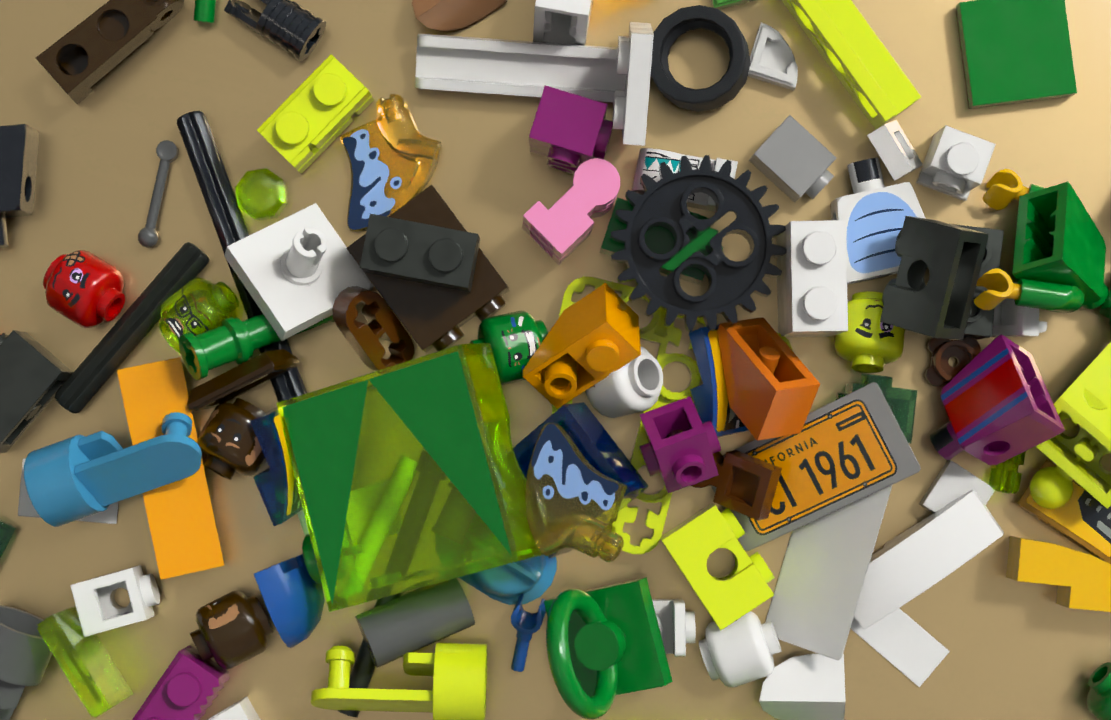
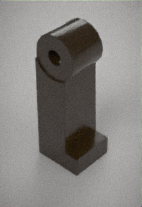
[36,0,184,104]

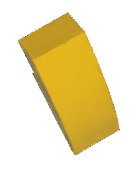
[1006,536,1111,612]

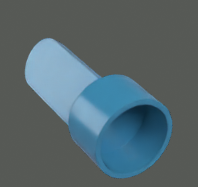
[24,412,202,527]

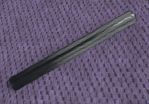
[177,110,308,408]

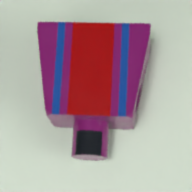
[930,334,1065,465]

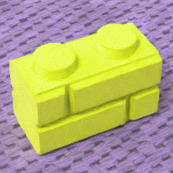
[257,54,374,174]

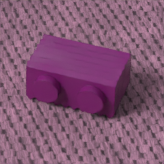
[132,645,230,720]

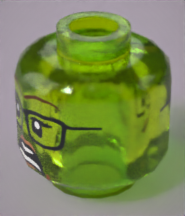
[159,277,239,353]

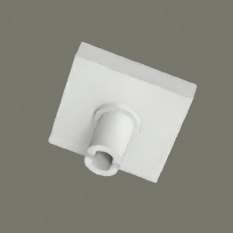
[224,203,374,341]

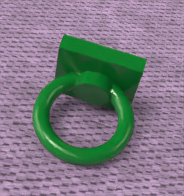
[544,577,673,719]

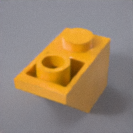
[523,283,641,409]

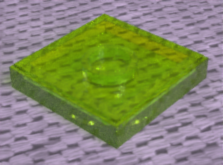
[37,606,134,718]

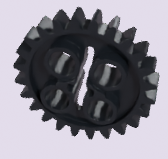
[610,155,787,332]

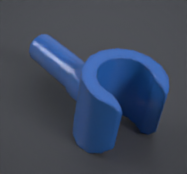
[511,594,546,672]

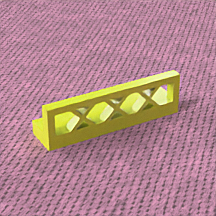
[781,0,921,130]

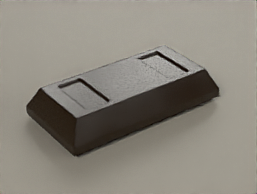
[187,349,300,411]

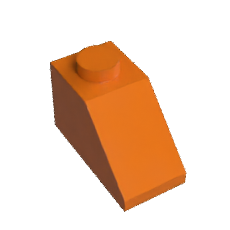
[717,317,820,441]

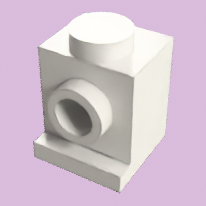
[916,125,996,201]
[70,565,160,637]

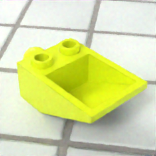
[1029,342,1111,509]

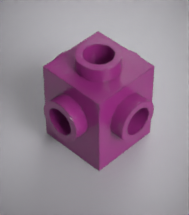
[639,396,721,493]

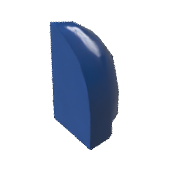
[254,554,325,648]

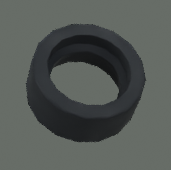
[651,5,751,112]

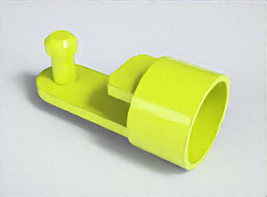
[310,643,487,720]

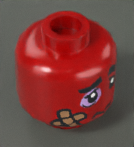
[43,250,125,328]

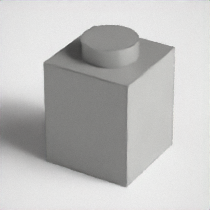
[749,115,836,203]

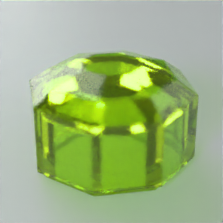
[235,168,289,221]

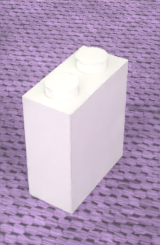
[777,220,848,337]

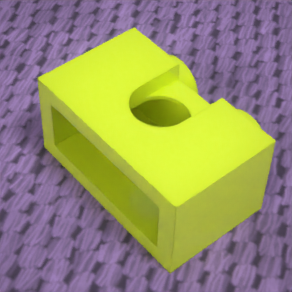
[660,503,775,630]

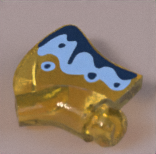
[340,94,442,233]
[526,422,627,562]

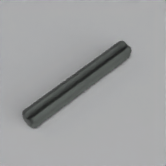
[54,242,209,414]

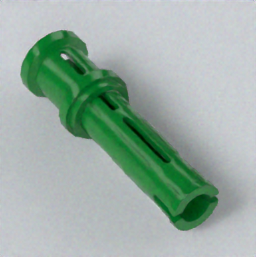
[179,314,334,381]

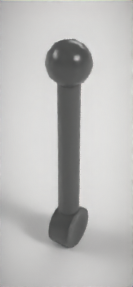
[138,140,179,248]

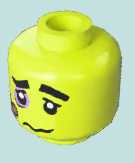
[835,291,905,373]

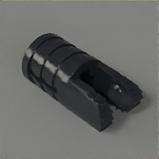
[224,0,326,61]

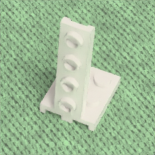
[415,22,654,146]

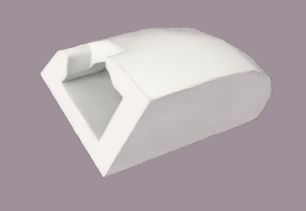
[759,654,845,720]

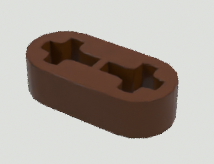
[332,286,414,374]

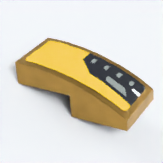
[1018,459,1111,564]

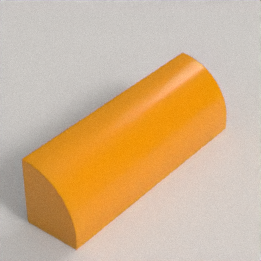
[117,357,224,580]

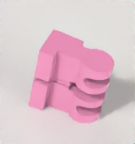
[522,158,620,265]

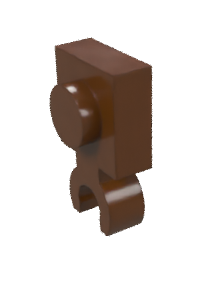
[691,450,782,521]

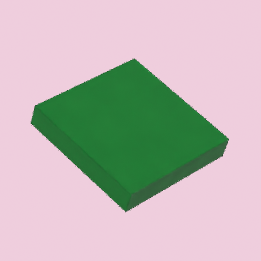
[956,0,1077,109]

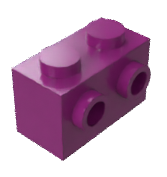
[529,85,613,174]

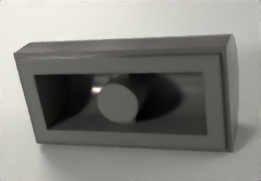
[355,574,475,668]

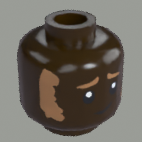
[197,398,276,480]
[190,590,273,669]

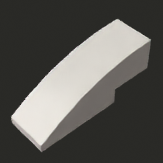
[854,489,1004,630]

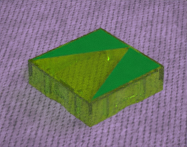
[276,343,546,612]

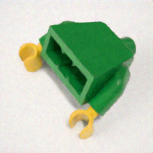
[974,169,1109,313]

